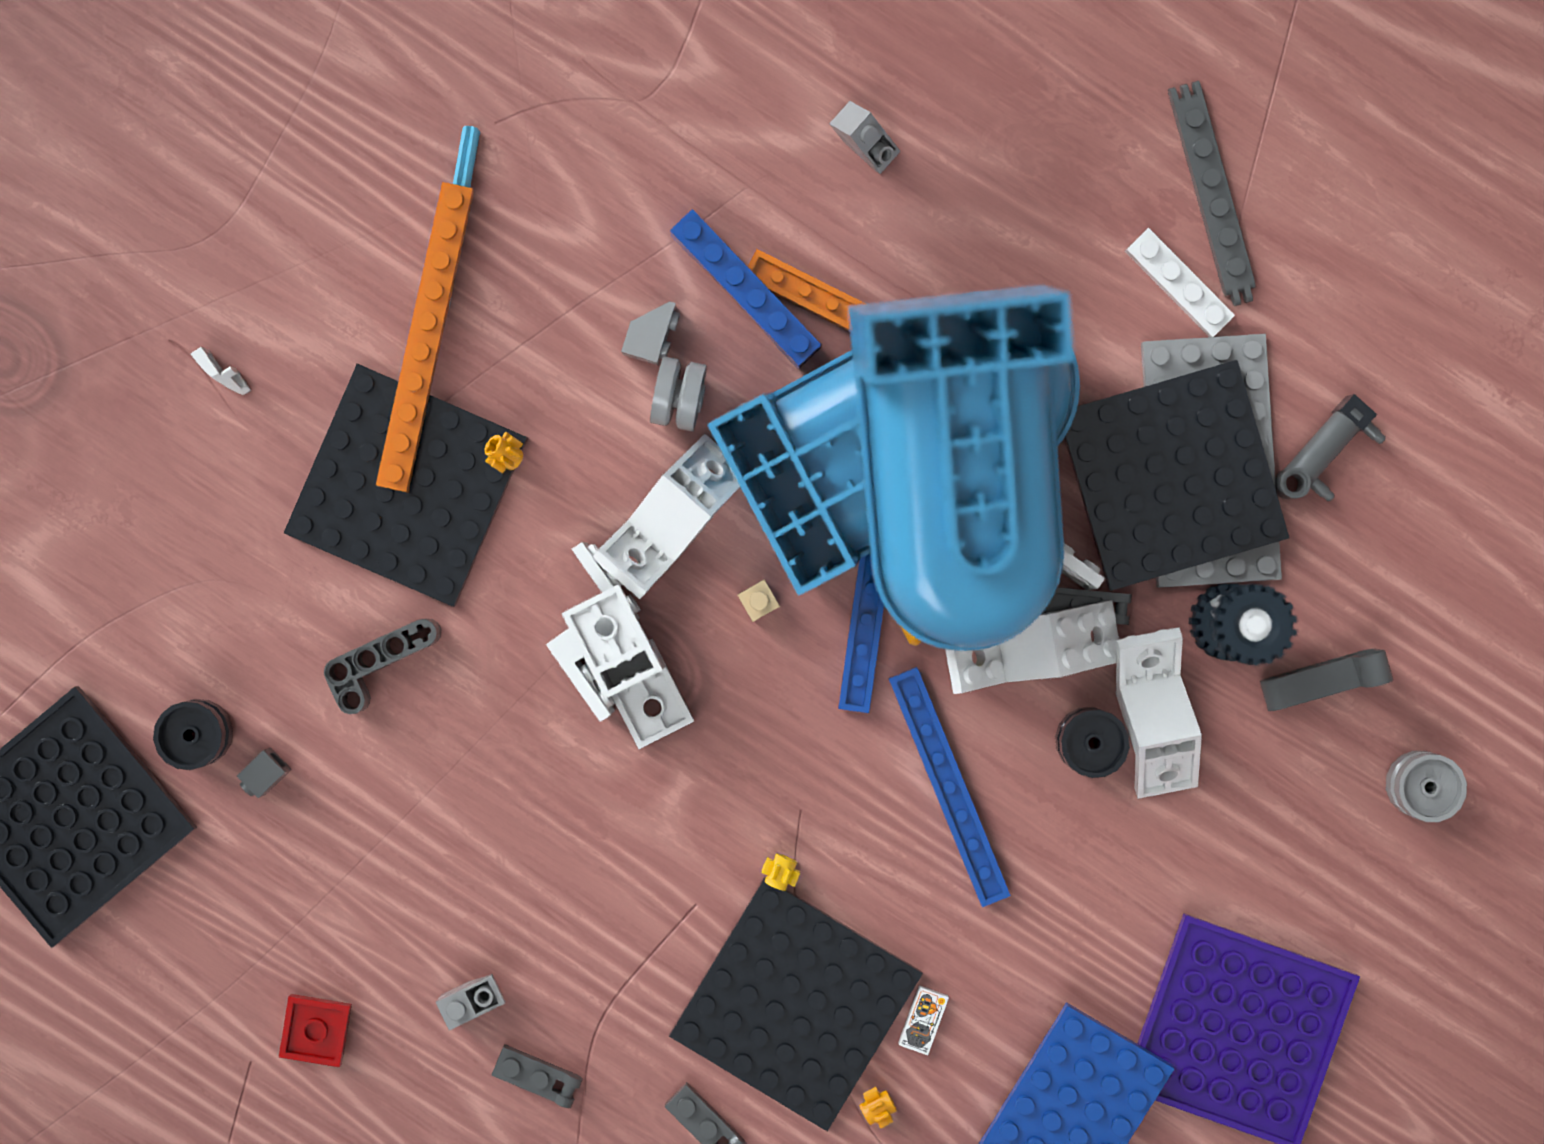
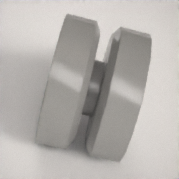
[650,356,707,432]
[1386,751,1467,822]

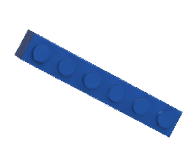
[670,209,821,369]

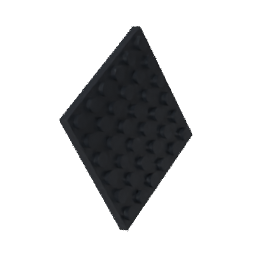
[1064,360,1290,591]
[284,364,528,607]
[0,686,197,948]
[669,877,923,1131]

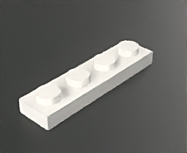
[1125,228,1235,337]

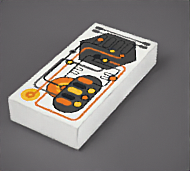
[898,985,949,1055]

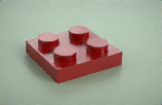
[279,994,352,1067]

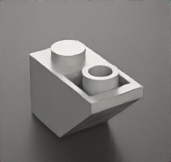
[829,101,901,174]
[621,301,680,366]
[435,974,506,1030]

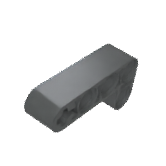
[324,618,441,715]
[1260,648,1394,711]

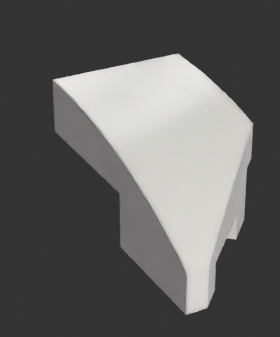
[191,347,251,395]

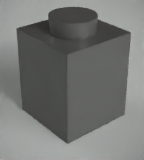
[237,747,292,798]

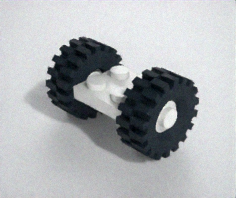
[1189,584,1298,666]

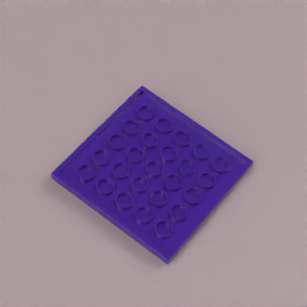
[1137,913,1360,1144]

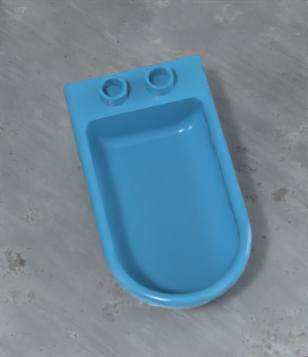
[848,285,1074,651]
[707,291,1080,596]

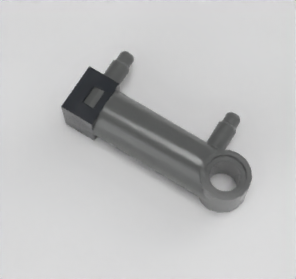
[1275,394,1386,502]

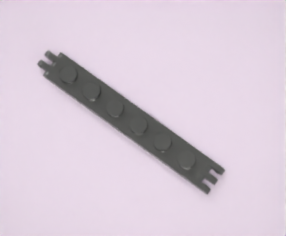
[1168,81,1256,306]

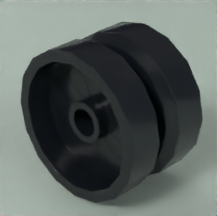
[153,699,233,770]
[1055,707,1130,778]

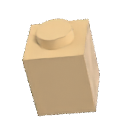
[738,580,780,622]

